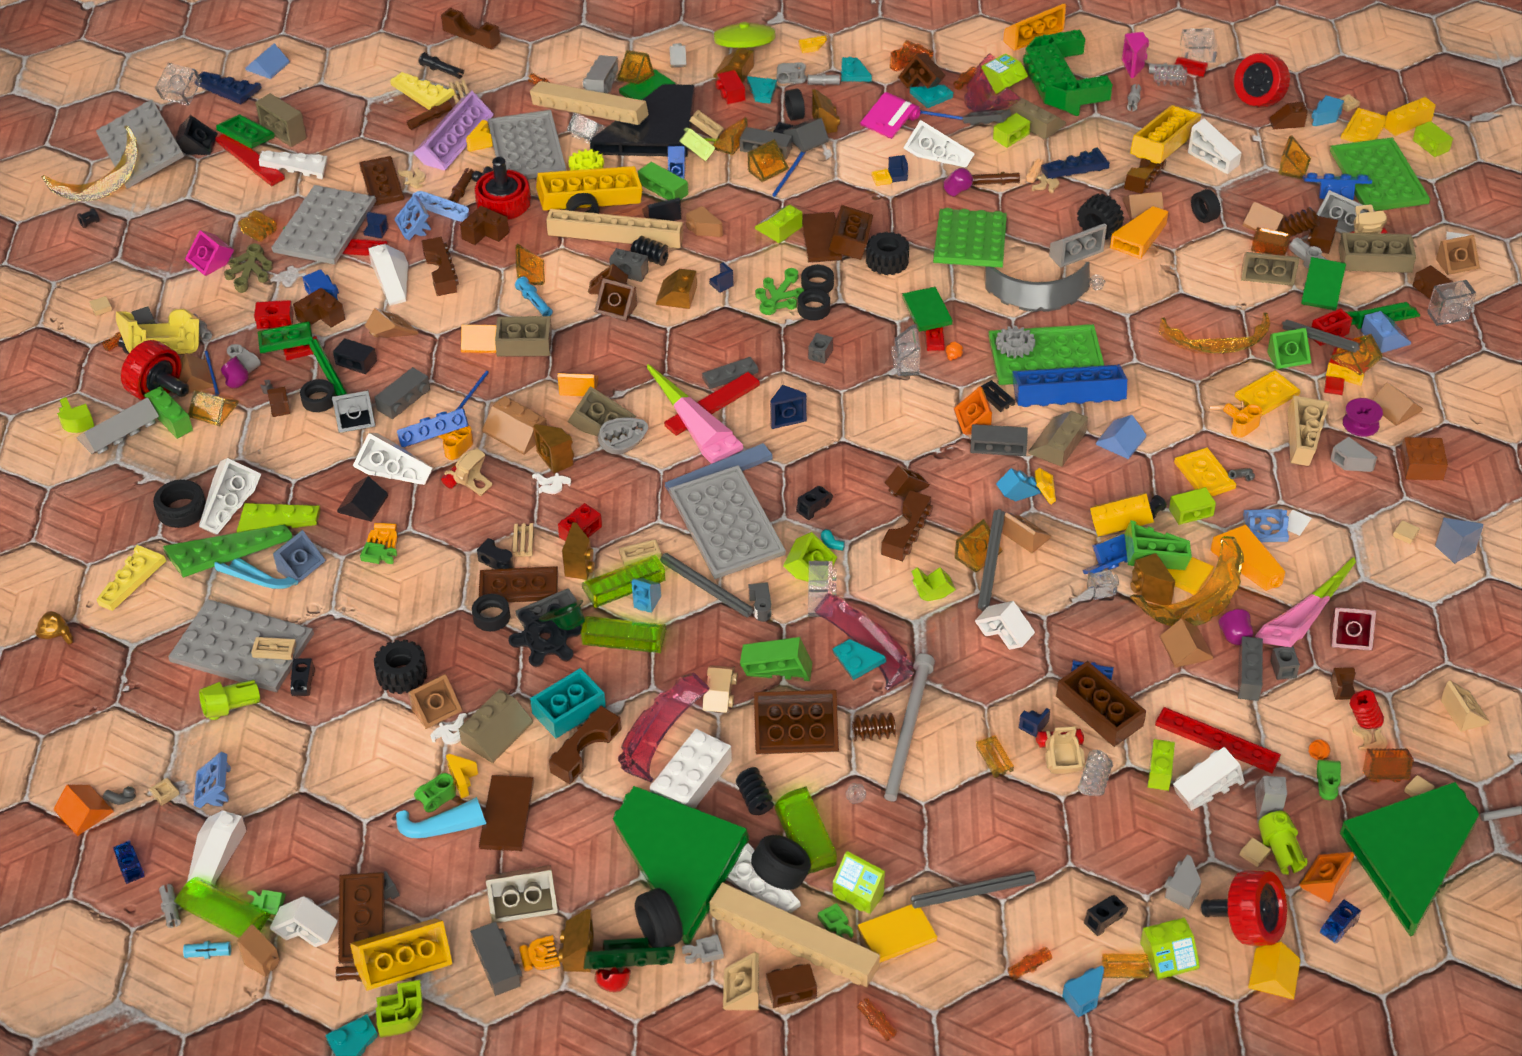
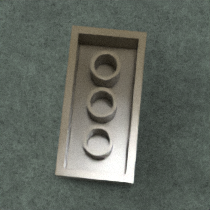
[1338,232,1416,273]

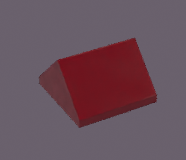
[1330,607,1376,651]

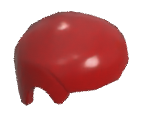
[594,967,631,993]

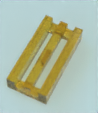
[976,735,1014,778]
[1101,954,1150,978]

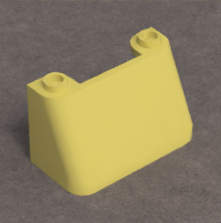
[116,309,199,354]

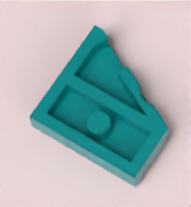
[841,57,872,82]
[747,76,777,104]
[832,639,886,680]
[325,1014,378,1056]

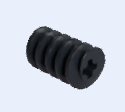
[631,236,668,266]
[736,767,774,815]

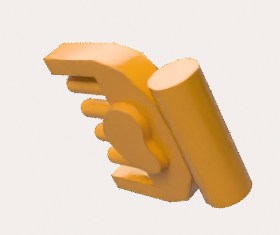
[367,523,398,549]
[519,935,560,971]

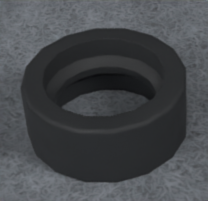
[785,89,805,121]
[1191,189,1221,223]
[566,193,599,214]
[801,264,834,293]
[798,289,830,321]
[300,379,336,412]
[471,594,510,632]

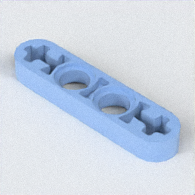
[412,191,469,222]

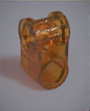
[890,46,918,71]

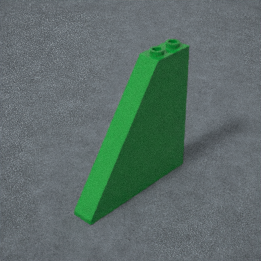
[1340,782,1479,936]
[613,786,749,945]

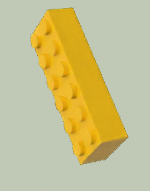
[1130,105,1201,163]
[536,166,643,211]

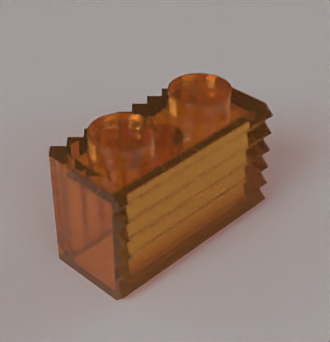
[1251,227,1291,256]
[1363,748,1414,782]

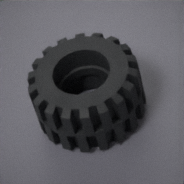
[1077,193,1124,240]
[866,232,909,275]
[374,639,427,694]

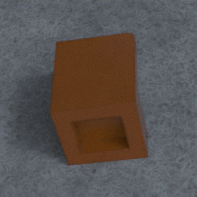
[267,387,290,417]
[1330,667,1356,700]

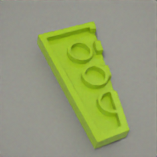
[237,503,320,533]

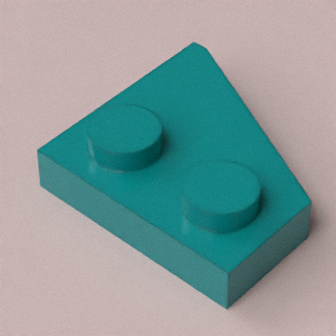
[910,85,953,109]

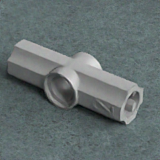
[1288,237,1327,269]

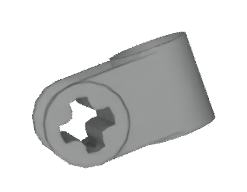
[776,62,807,84]
[227,344,261,374]

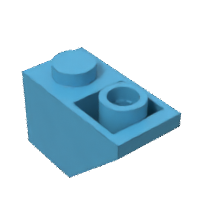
[1311,95,1344,126]
[996,468,1041,502]
[632,578,661,613]
[1062,965,1104,1017]

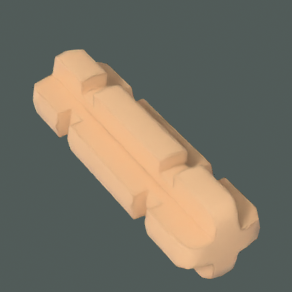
[1026,158,1044,183]

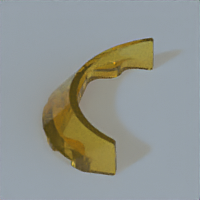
[41,125,137,201]
[1159,312,1271,355]
[1130,536,1244,626]

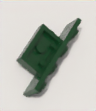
[583,938,675,970]

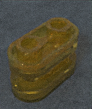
[238,210,277,242]

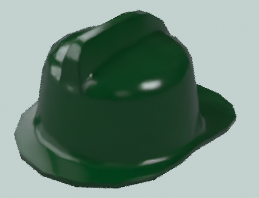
[539,600,585,630]

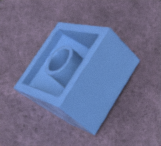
[1361,311,1411,354]

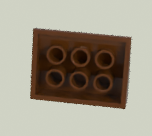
[754,690,839,754]

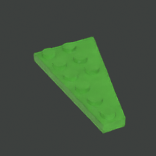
[163,524,292,577]

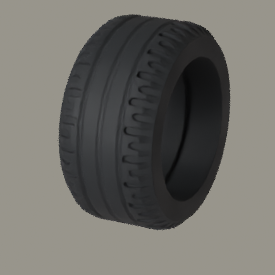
[153,479,206,528]
[751,835,811,890]
[635,888,683,948]

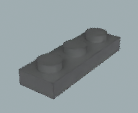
[962,109,1011,125]
[702,357,758,389]
[515,588,577,629]

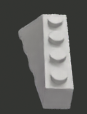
[76,397,159,454]

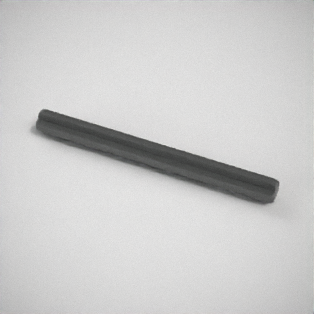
[1282,320,1360,353]
[977,509,1005,611]
[660,553,754,617]
[911,870,1036,908]

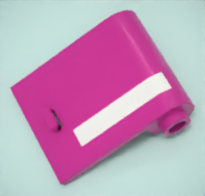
[860,92,920,139]

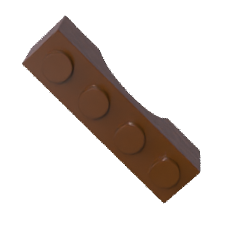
[441,8,501,50]
[1124,158,1166,194]
[421,237,459,296]
[881,490,933,562]
[549,706,622,784]

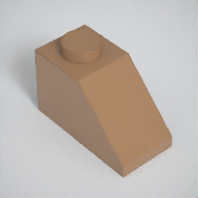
[686,206,723,237]
[237,925,280,977]

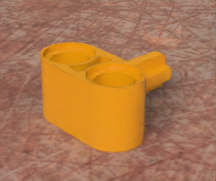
[1223,403,1262,438]
[437,426,473,460]

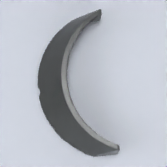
[985,262,1090,312]

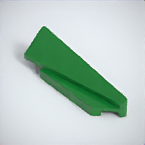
[1346,302,1420,329]

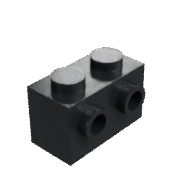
[333,338,377,374]

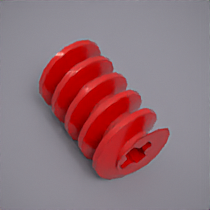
[1350,690,1384,729]

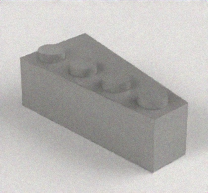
[583,55,618,94]

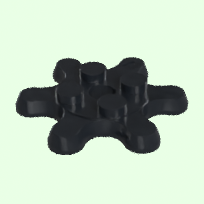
[509,603,582,667]

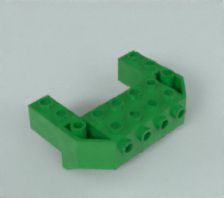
[1023,30,1113,116]

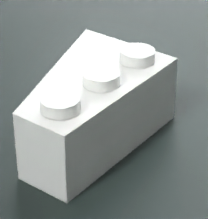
[1188,118,1241,174]
[1173,747,1245,811]

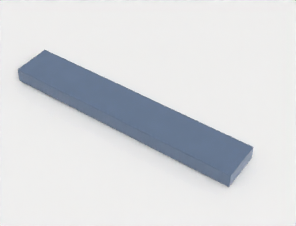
[665,443,772,492]

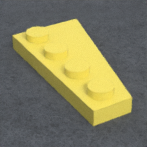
[390,72,455,110]
[96,545,166,611]

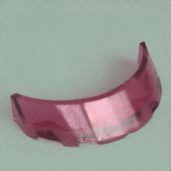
[964,53,1021,112]
[814,593,914,691]
[618,673,710,783]

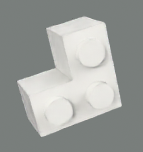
[975,601,1035,650]
[269,896,338,948]

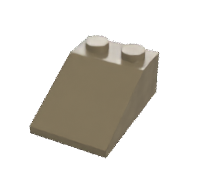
[567,386,636,440]

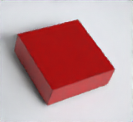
[1324,376,1345,395]

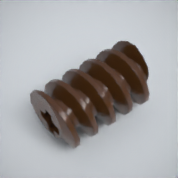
[1281,207,1320,238]
[852,712,896,742]

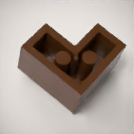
[898,53,946,89]
[460,206,509,245]
[293,288,345,328]

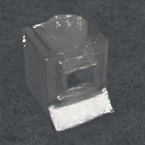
[1087,570,1119,600]

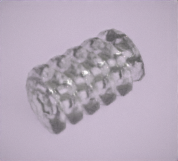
[1153,66,1187,86]
[1078,750,1113,796]

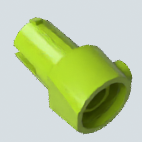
[199,679,260,720]
[1258,811,1307,875]

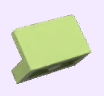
[679,128,715,161]

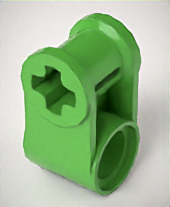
[1317,759,1341,800]
[414,773,456,812]

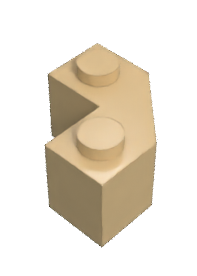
[703,665,738,712]

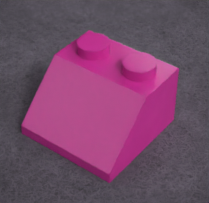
[1122,32,1149,78]
[185,230,234,276]

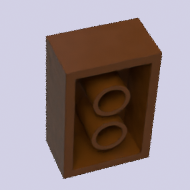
[829,205,873,260]

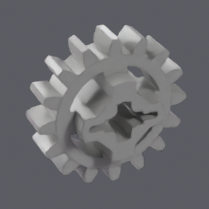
[996,326,1035,358]

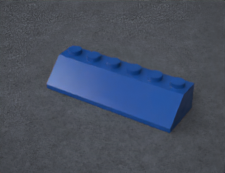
[1012,365,1128,407]

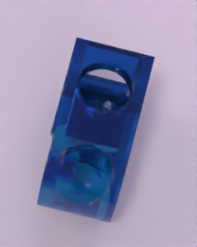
[113,840,145,884]
[1320,899,1361,944]

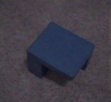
[888,155,908,183]
[363,212,388,239]
[709,262,734,293]
[1019,708,1050,737]

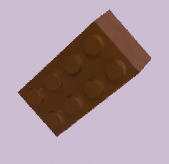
[1056,661,1146,747]

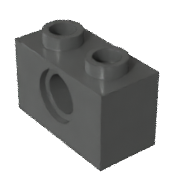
[609,248,649,282]

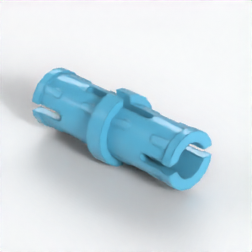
[183,941,231,959]

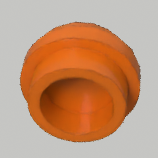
[946,342,963,361]
[1309,739,1330,760]

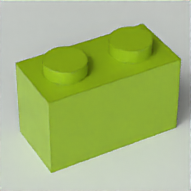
[993,113,1031,148]
[1413,121,1453,157]
[1169,487,1216,525]
[1147,739,1175,791]

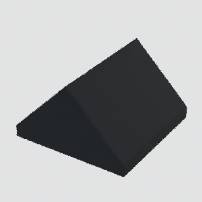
[642,197,681,221]
[337,476,388,522]

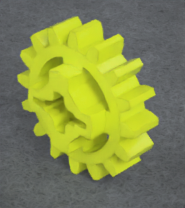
[568,149,604,171]

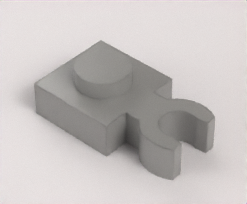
[682,935,724,964]

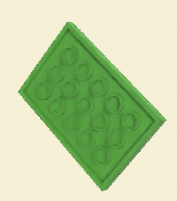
[1330,137,1430,211]
[933,208,1007,268]
[988,324,1105,385]

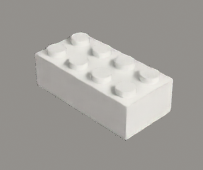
[650,729,732,809]

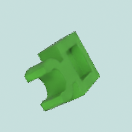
[360,542,397,564]
[245,890,286,915]
[818,903,853,938]

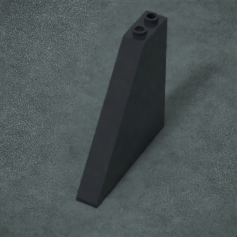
[590,84,695,157]

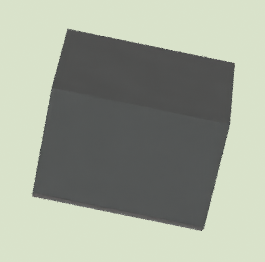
[784,118,829,153]

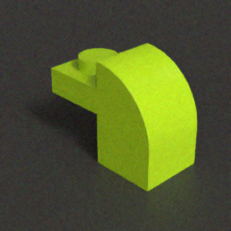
[57,397,95,433]
[911,567,956,601]

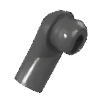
[1228,468,1255,481]
[103,786,136,805]

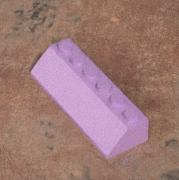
[413,91,494,171]

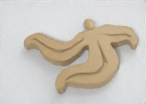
[397,167,426,189]
[1031,174,1059,193]
[1352,725,1388,761]

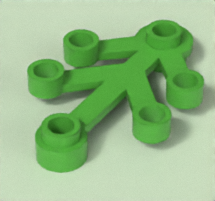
[755,268,804,315]

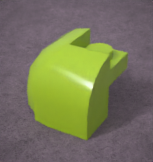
[376,980,424,1038]

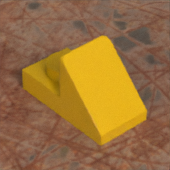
[466,120,493,152]
[446,754,478,799]

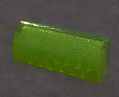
[582,555,665,608]
[581,616,666,653]
[774,787,837,874]
[174,877,271,938]

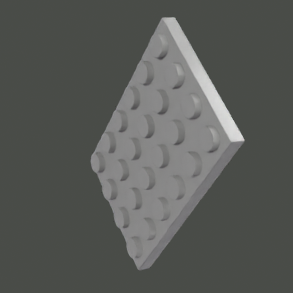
[96,99,184,189]
[488,110,566,180]
[272,185,376,265]
[669,465,786,579]
[168,599,314,693]

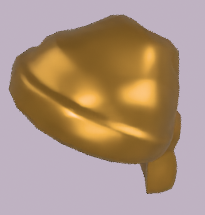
[35,611,73,645]

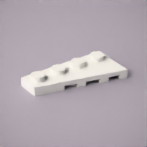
[259,151,327,179]
[727,843,801,914]

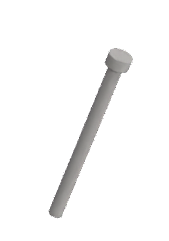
[884,654,935,801]

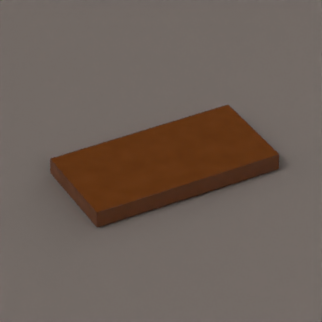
[359,156,404,206]
[802,212,842,263]
[479,566,558,603]
[479,775,534,851]
[338,872,385,964]

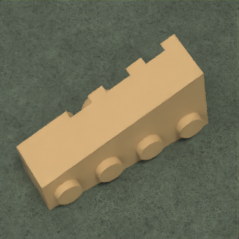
[1287,396,1330,466]

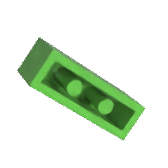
[638,162,688,200]
[144,386,193,439]

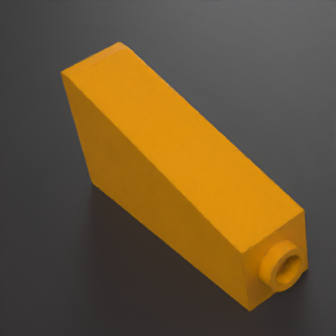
[1110,206,1168,259]
[1211,525,1286,591]

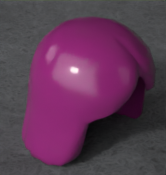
[943,168,973,197]
[221,356,249,389]
[1218,609,1253,645]

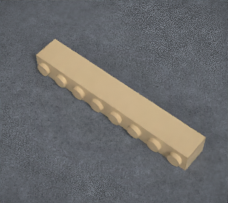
[530,81,649,125]
[546,209,683,248]
[709,882,880,987]

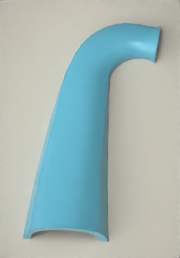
[214,558,298,589]
[395,797,486,838]

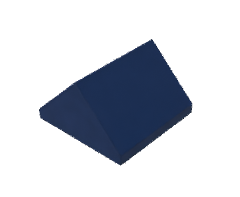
[770,385,807,429]

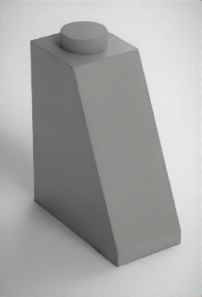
[1255,776,1287,824]

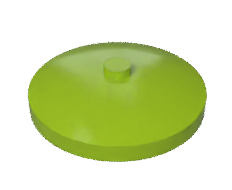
[714,22,776,48]

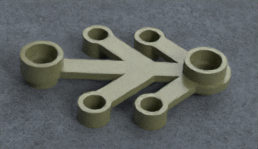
[224,243,273,293]

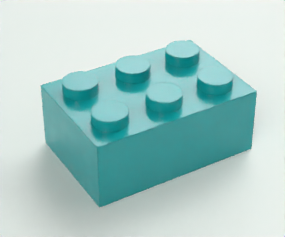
[530,668,606,739]

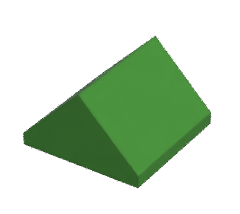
[1267,328,1311,369]

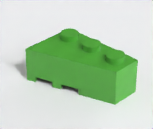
[1125,520,1192,570]
[740,637,813,681]

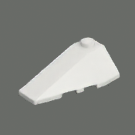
[904,120,975,168]
[368,244,409,306]
[353,433,433,485]

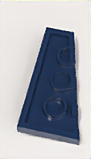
[192,71,261,105]
[1041,147,1110,179]

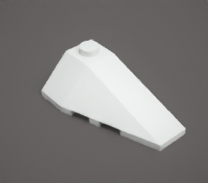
[199,458,261,535]
[185,811,247,899]

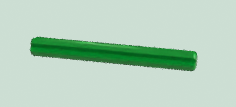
[309,339,347,396]

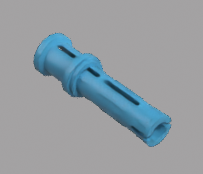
[515,276,553,316]

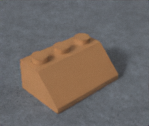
[482,396,547,455]

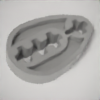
[598,418,648,455]

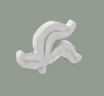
[532,473,571,494]
[430,713,467,745]

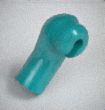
[821,530,845,551]

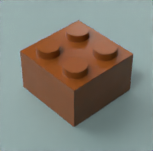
[1400,437,1448,480]

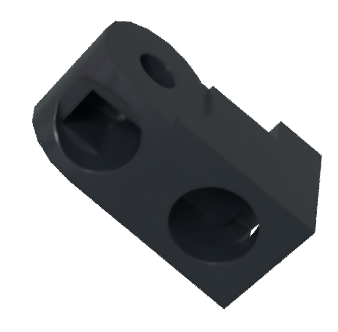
[796,486,833,520]
[477,538,514,569]
[291,658,315,696]
[1084,895,1128,937]

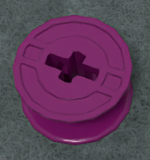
[1343,398,1383,437]

